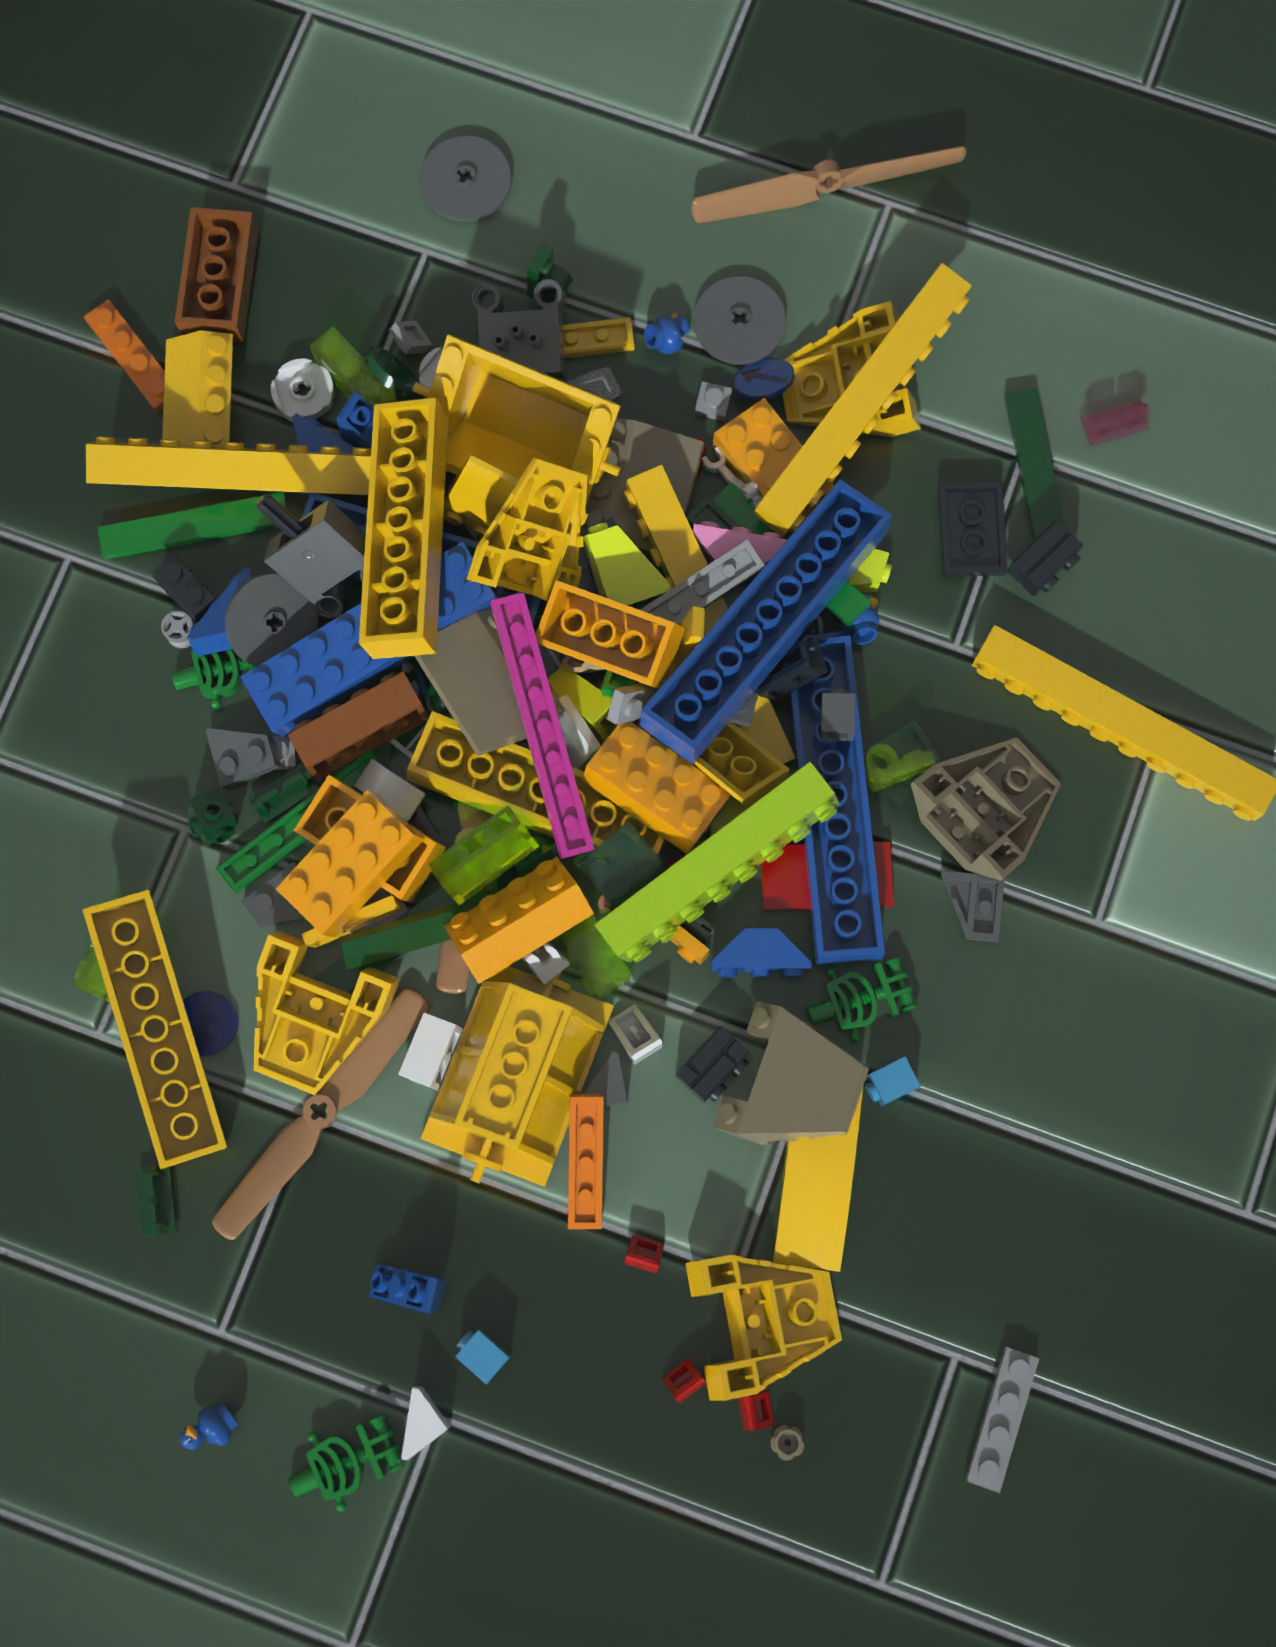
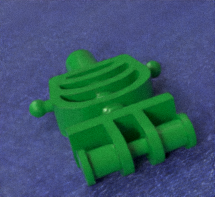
[171,649,255,709]
[806,957,919,1043]
[288,1414,406,1512]

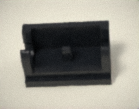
[757,639,828,701]

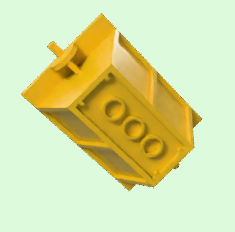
[412,334,621,504]
[420,966,614,1187]

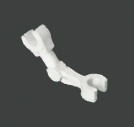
[702,447,764,509]

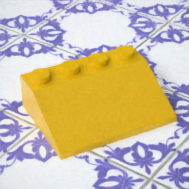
[443,455,588,539]

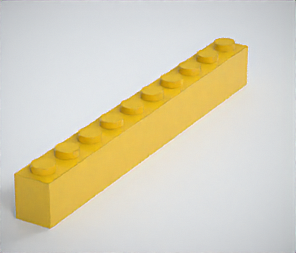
[752,263,972,537]
[86,436,371,495]
[623,465,796,764]
[971,625,1276,821]

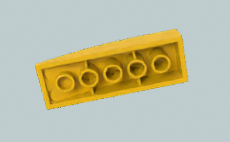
[773,1088,863,1272]

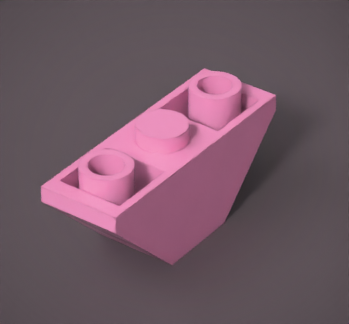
[692,521,787,566]

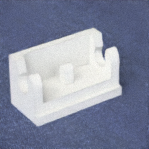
[521,941,570,985]
[398,1013,464,1091]

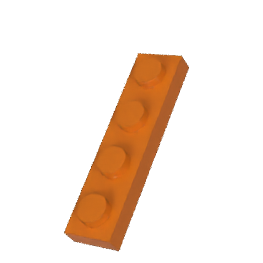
[84,299,165,413]
[568,1094,604,1229]

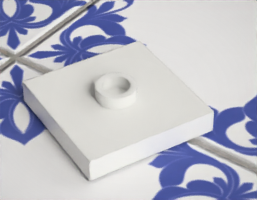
[559,694,601,771]

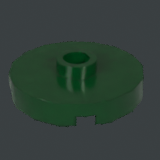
[363,346,419,397]

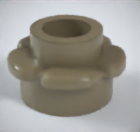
[770,1425,804,1460]

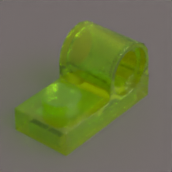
[864,744,936,793]

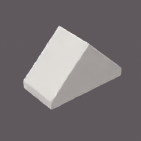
[354,759,426,821]
[608,1004,663,1065]
[401,1386,451,1460]

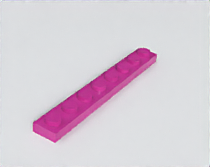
[490,592,594,859]

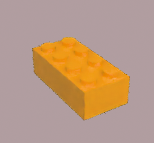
[713,398,834,534]
[536,580,686,689]
[582,721,731,854]
[294,775,446,903]
[276,790,424,937]
[444,857,594,984]

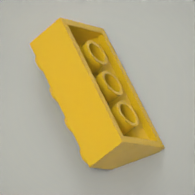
[162,330,233,447]
[694,723,790,807]

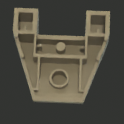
[713,1001,869,1145]

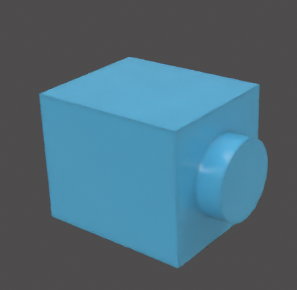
[865,1057,921,1107]
[455,1329,511,1384]

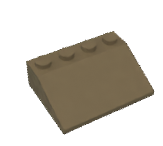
[580,418,704,557]
[415,608,565,756]

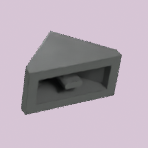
[584,1051,628,1108]

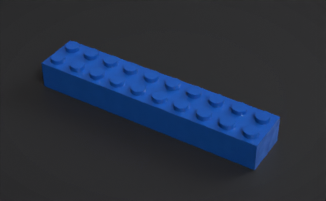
[640,479,892,765]
[785,635,885,965]

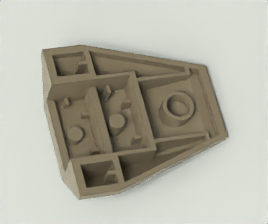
[911,737,1061,881]

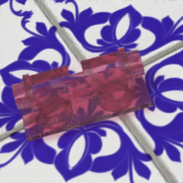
[1080,400,1150,447]

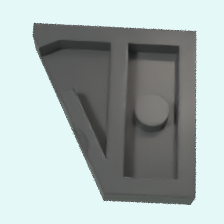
[205,728,282,789]
[241,862,305,928]
[941,871,1005,943]

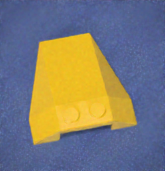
[467,458,588,602]

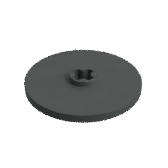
[420,136,511,222]
[694,276,786,365]
[225,573,318,667]

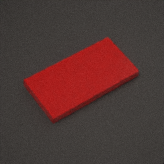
[761,842,894,911]

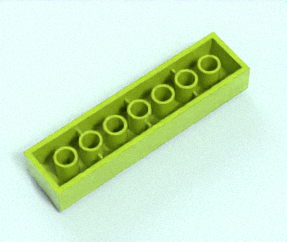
[595,762,840,963]

